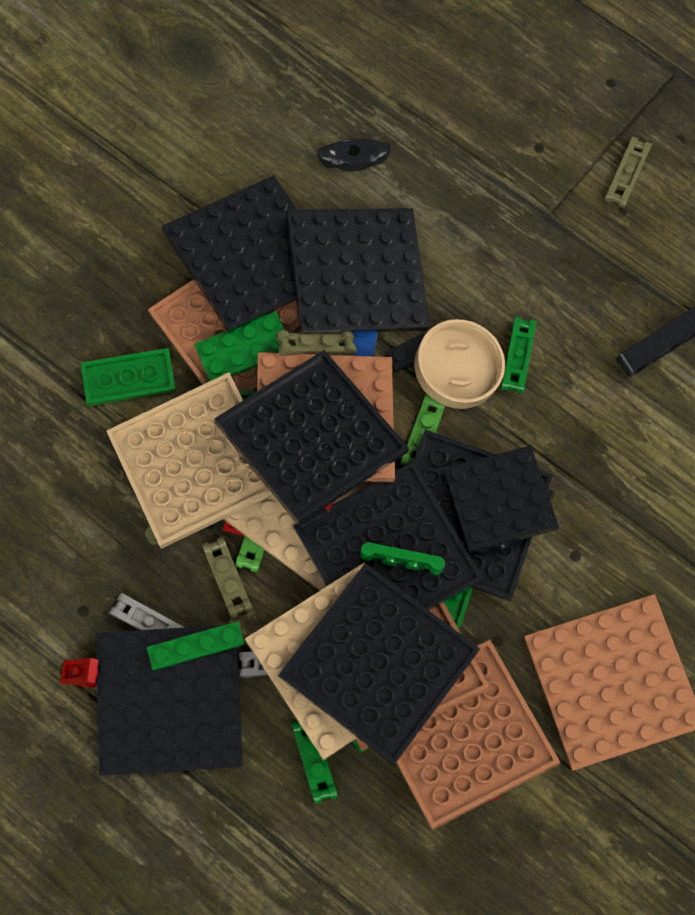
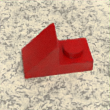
[60,658,98,688]

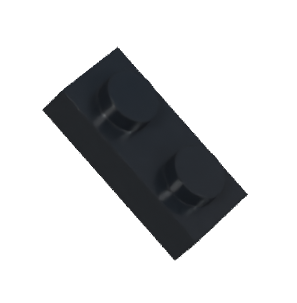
[385,332,425,373]

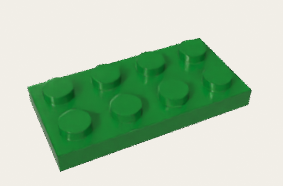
[194,312,292,381]
[81,348,176,407]

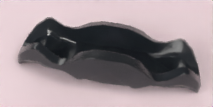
[317,139,391,171]

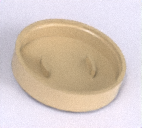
[414,319,505,409]

